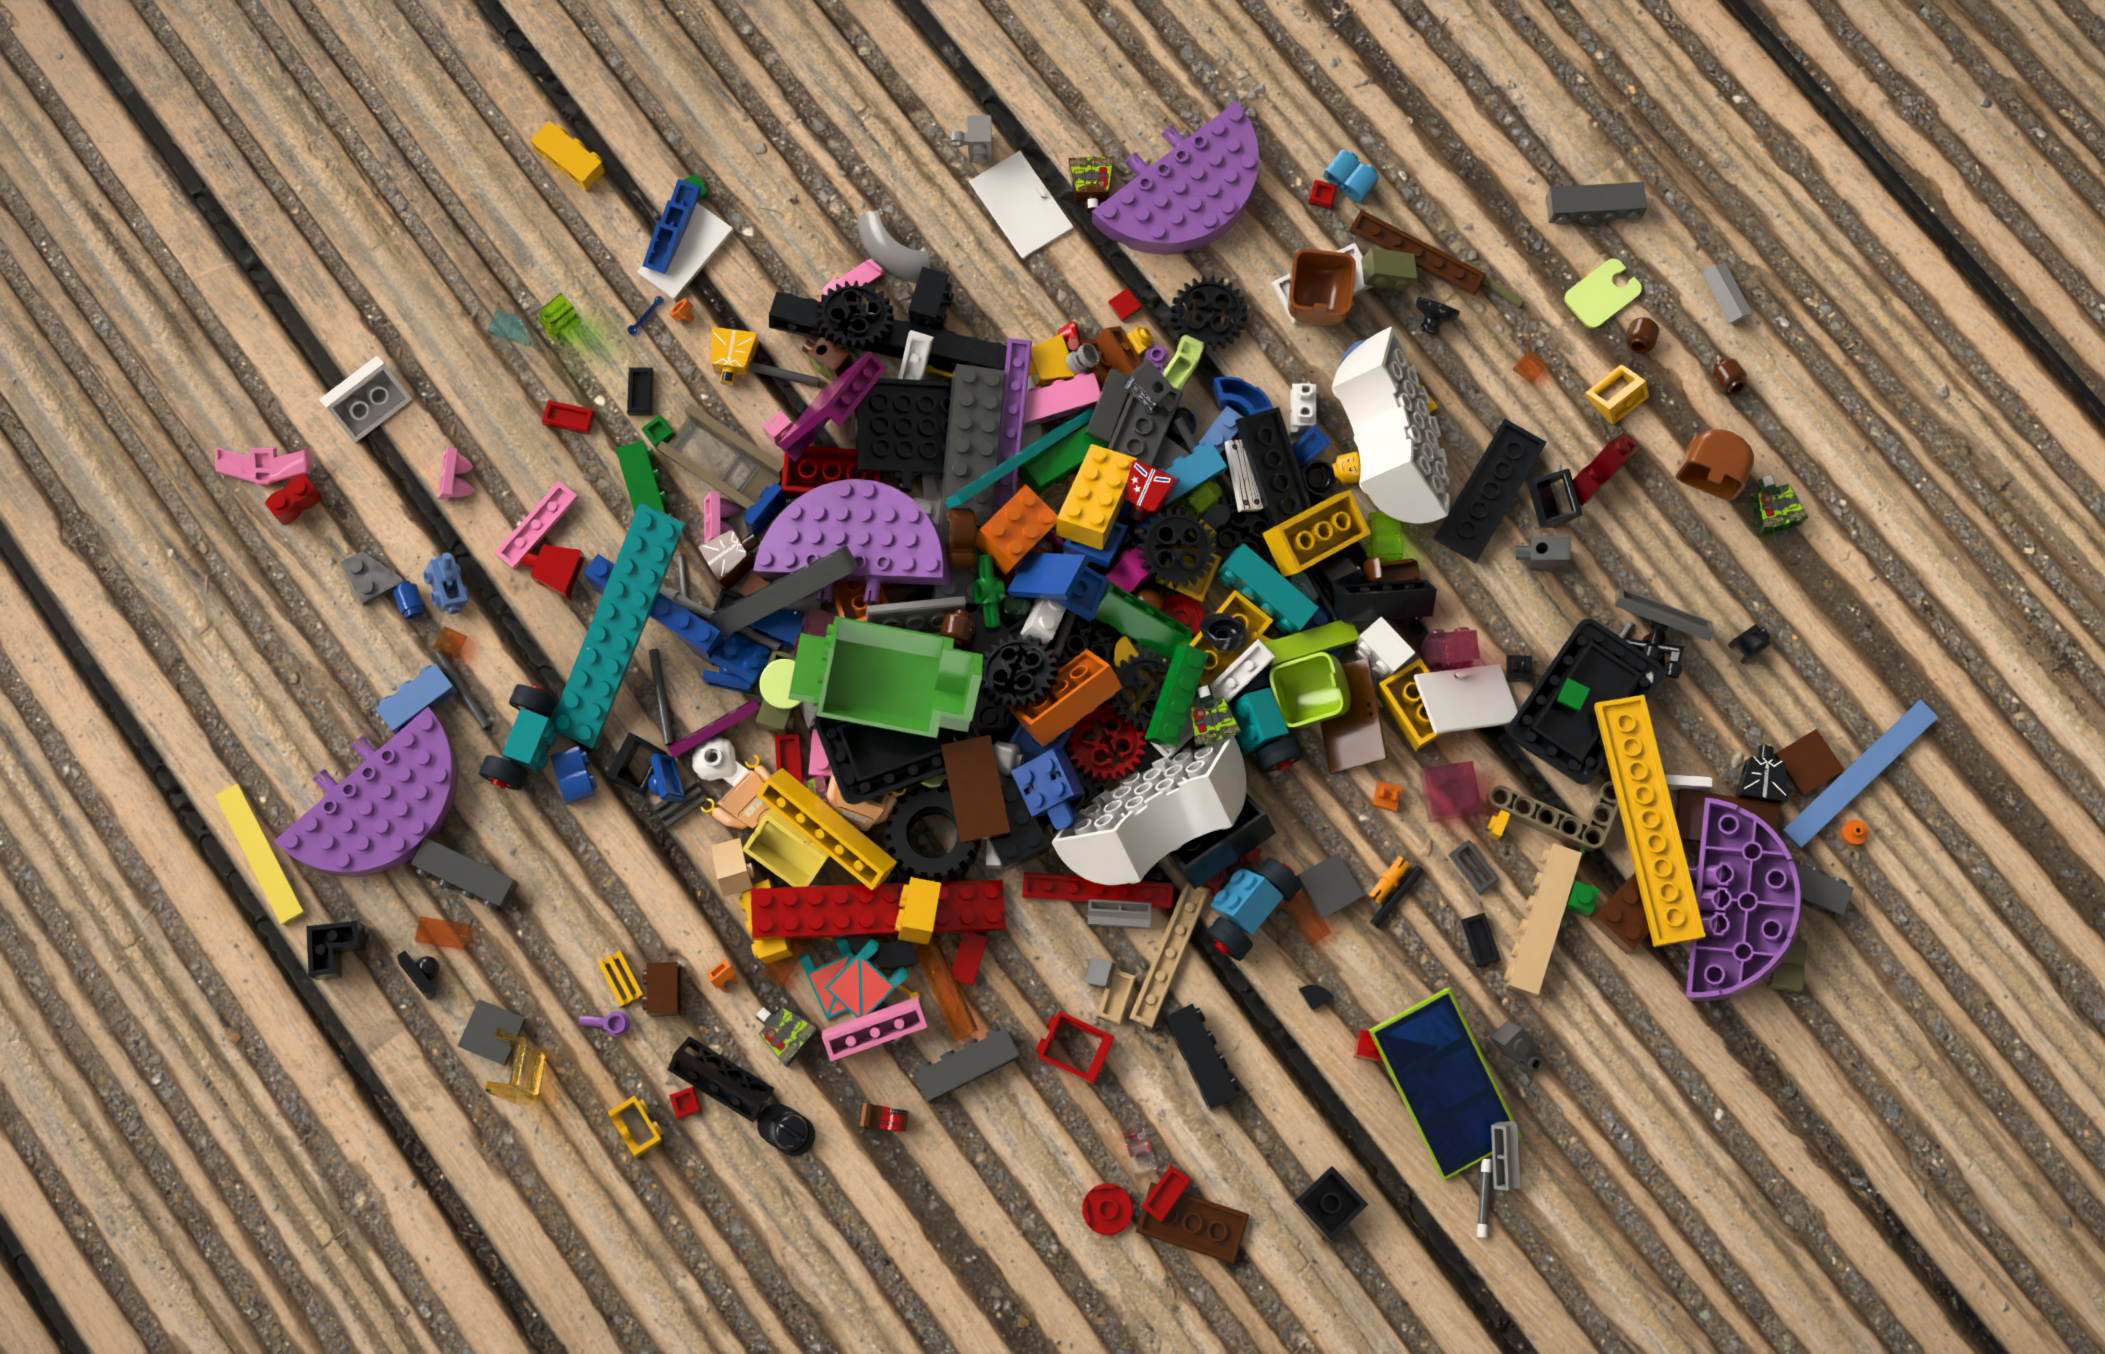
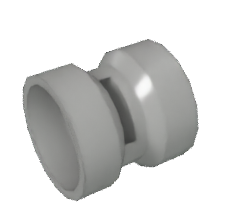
[1066,343,1100,375]

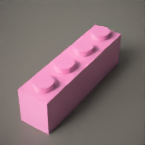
[1023,372,1101,429]
[822,997,927,1061]

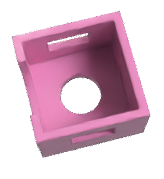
[763,410,793,445]

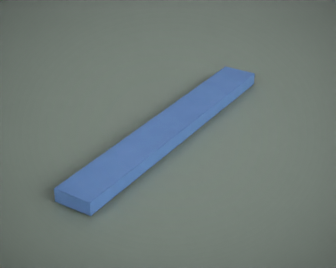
[1781,699,1938,849]

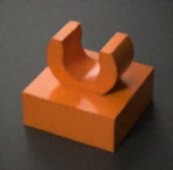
[1372,781,1403,813]
[705,959,739,993]

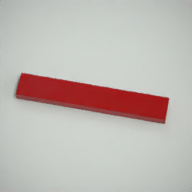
[1022,872,1174,909]

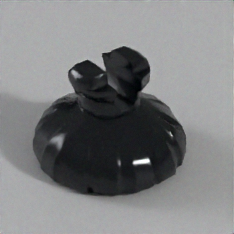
[1416,297,1460,335]

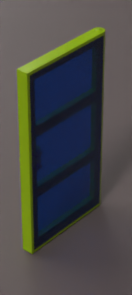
[1368,987,1522,1180]

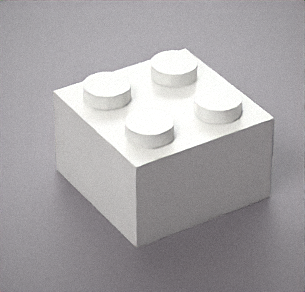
[1354,617,1415,681]

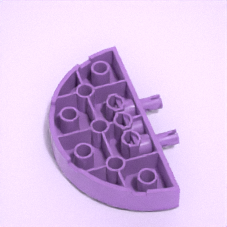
[1092,101,1259,255]
[753,479,951,604]
[274,707,458,877]
[1686,798,1802,1002]

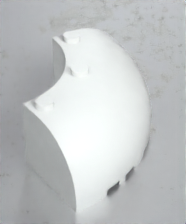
[1332,326,1450,523]
[1052,735,1246,885]

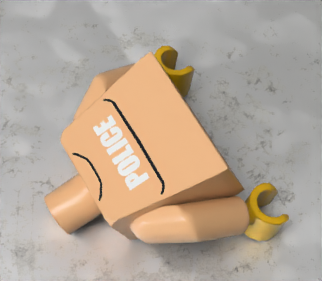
[701,755,771,829]
[827,776,906,831]

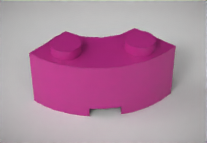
[1102,547,1153,595]

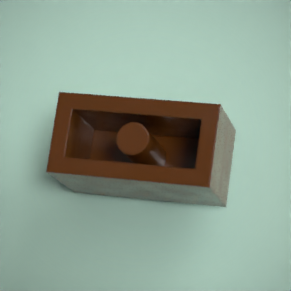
[642,962,681,1017]

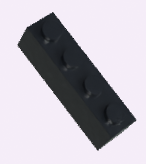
[1334,580,1437,624]
[1164,1003,1240,1111]

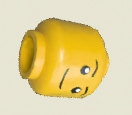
[1333,452,1361,485]

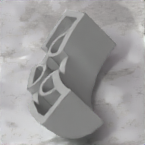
[857,210,931,283]

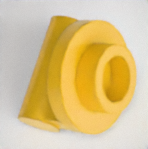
[1126,326,1154,356]

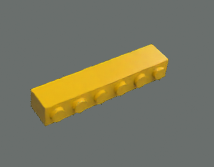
[756,768,897,890]

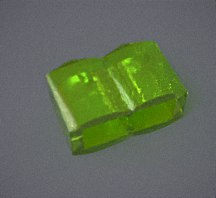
[538,293,581,340]
[1181,481,1223,522]
[1365,512,1403,563]

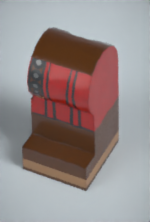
[858,1103,909,1132]

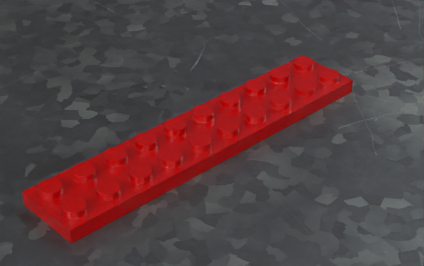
[750,879,1006,940]

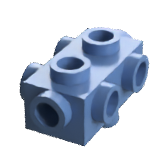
[423,553,469,615]

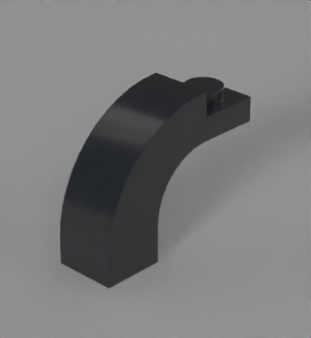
[845,936,919,970]

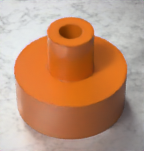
[669,298,695,324]
[1840,820,1868,846]

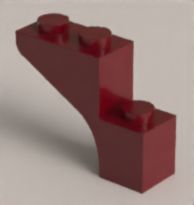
[1564,432,1641,506]

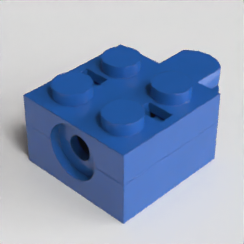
[1011,749,1085,830]

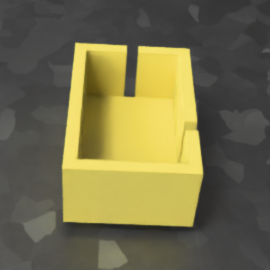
[742,808,831,887]

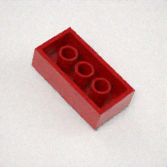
[781,446,883,500]

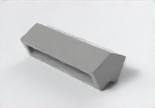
[1702,263,1753,326]
[1087,899,1152,929]
[1491,1121,1520,1191]

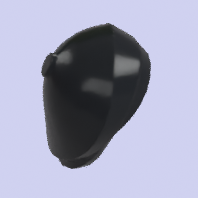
[1199,613,1248,653]

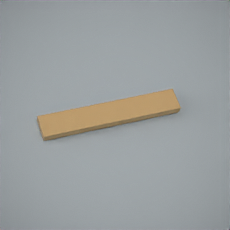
[1129,881,1210,1028]

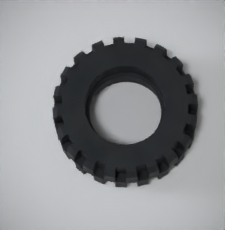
[885,787,981,883]

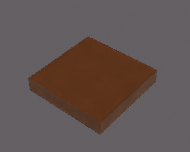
[1774,729,1844,796]

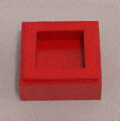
[1308,180,1338,210]
[1108,288,1141,322]
[669,1087,702,1120]

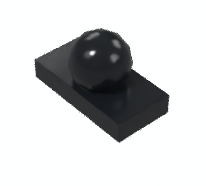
[397,950,440,1000]

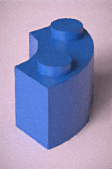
[1212,377,1273,417]

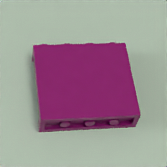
[778,351,887,462]

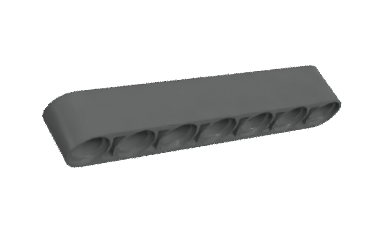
[708,545,859,637]

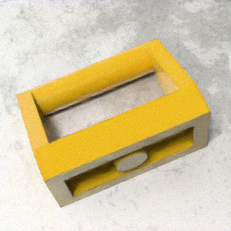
[1585,365,1649,425]

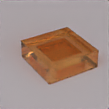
[1513,350,1547,384]
[433,626,467,659]

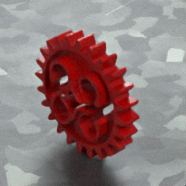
[1066,703,1147,783]

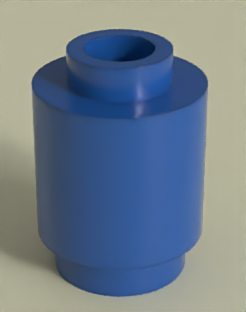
[393,581,425,619]

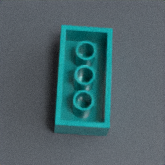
[1215,543,1319,636]

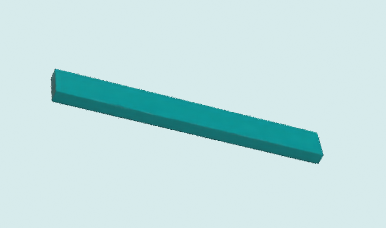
[945,409,1093,509]

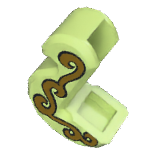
[1163,335,1205,392]

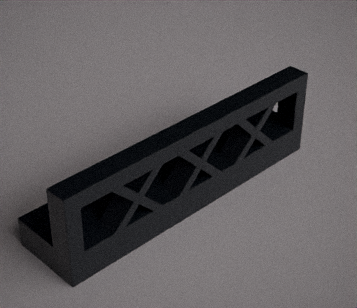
[668,1036,775,1123]

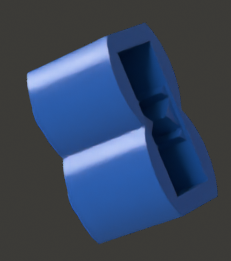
[550,746,598,805]

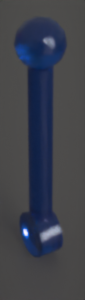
[627,296,664,335]

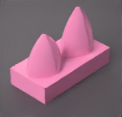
[438,447,475,501]
[704,491,740,543]

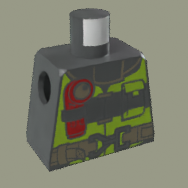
[755,1006,819,1068]

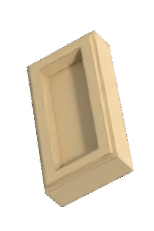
[1096,969,1136,1025]

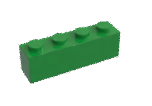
[1018,421,1112,496]
[615,440,672,516]
[1095,581,1192,660]
[1145,644,1209,748]

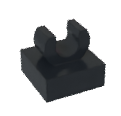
[1506,655,1532,682]

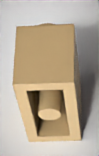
[711,838,755,897]

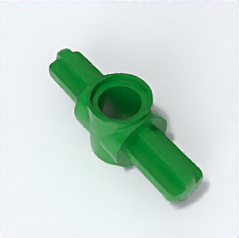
[973,554,1005,628]

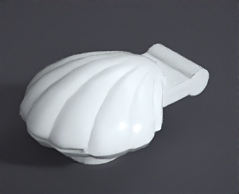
[692,736,749,787]

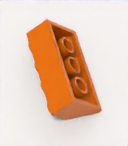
[1009,649,1123,747]

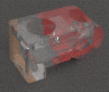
[1122,1125,1158,1179]

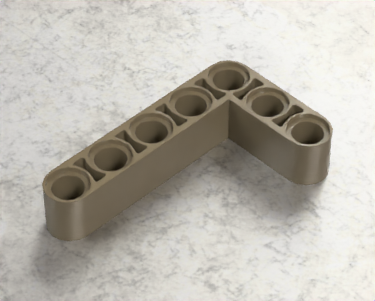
[1486,781,1619,852]

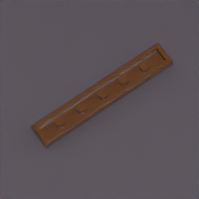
[1349,210,1486,296]

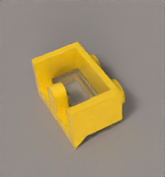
[608,1095,663,1160]

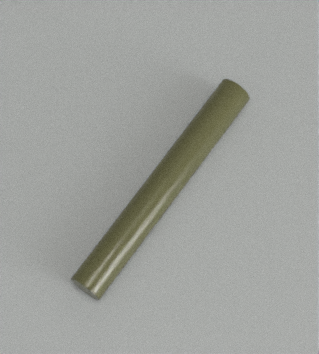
[1464,260,1524,308]

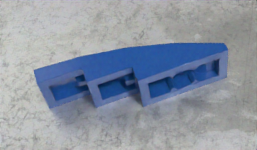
[642,179,702,274]

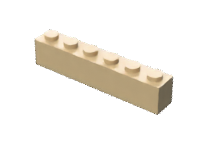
[1503,843,1582,998]

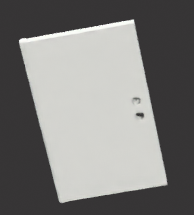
[969,151,1073,259]
[1413,664,1518,734]

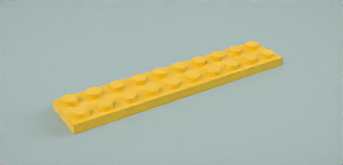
[1594,695,1706,947]

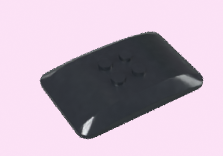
[1508,619,1664,785]
[815,716,981,805]

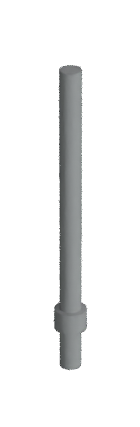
[659,586,782,651]

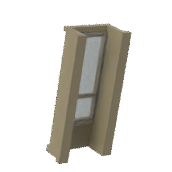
[656,403,784,510]

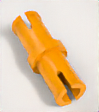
[1368,856,1411,905]

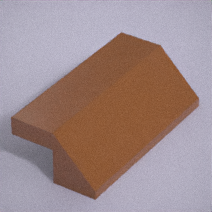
[1076,326,1143,419]

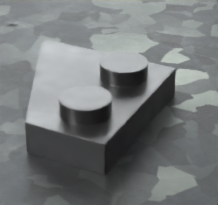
[340,551,405,606]

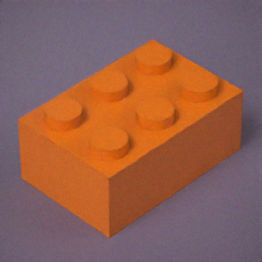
[975,484,1058,575]

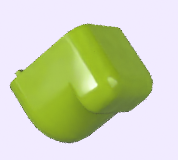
[1269,652,1351,729]

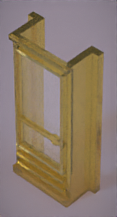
[485,1028,548,1104]

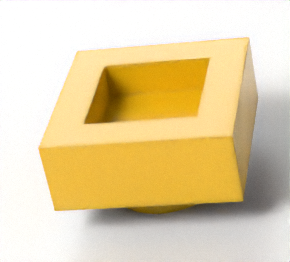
[1487,810,1510,841]

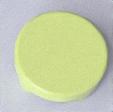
[759,659,802,709]

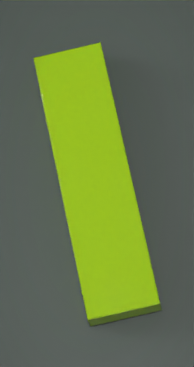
[1264,620,1359,668]

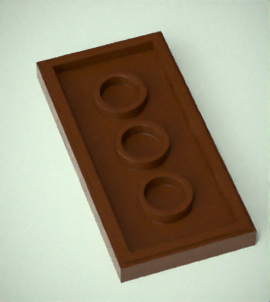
[941,735,1011,844]
[1676,789,1780,843]
[1135,1182,1249,1265]

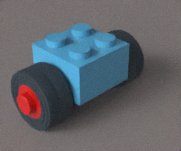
[1206,857,1302,961]

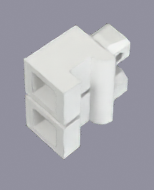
[1289,383,1316,436]

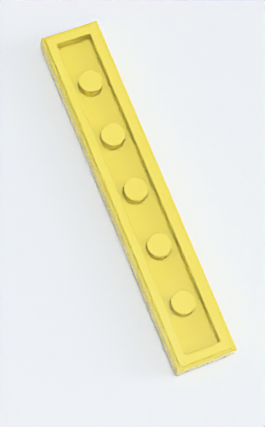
[215,783,305,925]

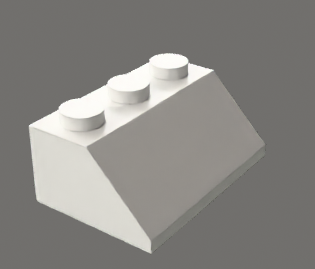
[319,356,412,443]

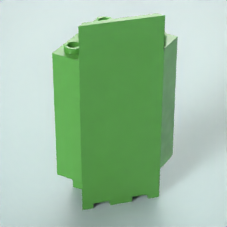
[788,616,983,738]

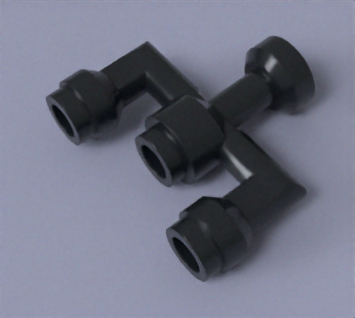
[1625,620,1684,679]

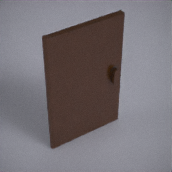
[1320,658,1388,775]

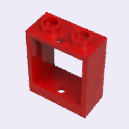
[1035,1011,1115,1085]

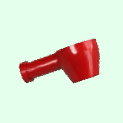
[1058,321,1081,350]

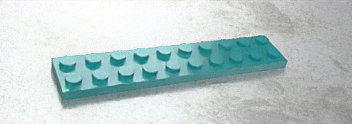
[552,503,687,749]

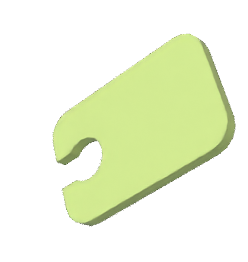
[1564,259,1642,329]

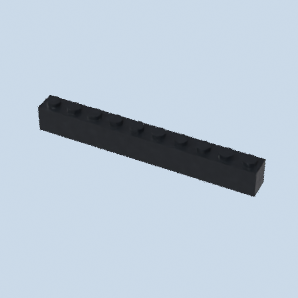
[769,291,1007,371]

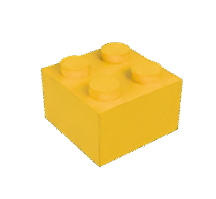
[895,877,941,945]

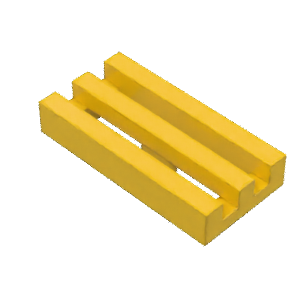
[597,950,644,1007]

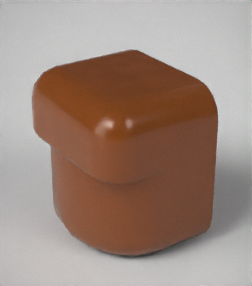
[1288,249,1356,326]
[1676,429,1754,501]

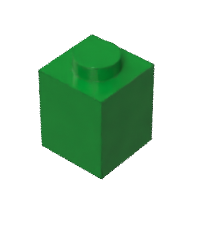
[1565,881,1600,917]

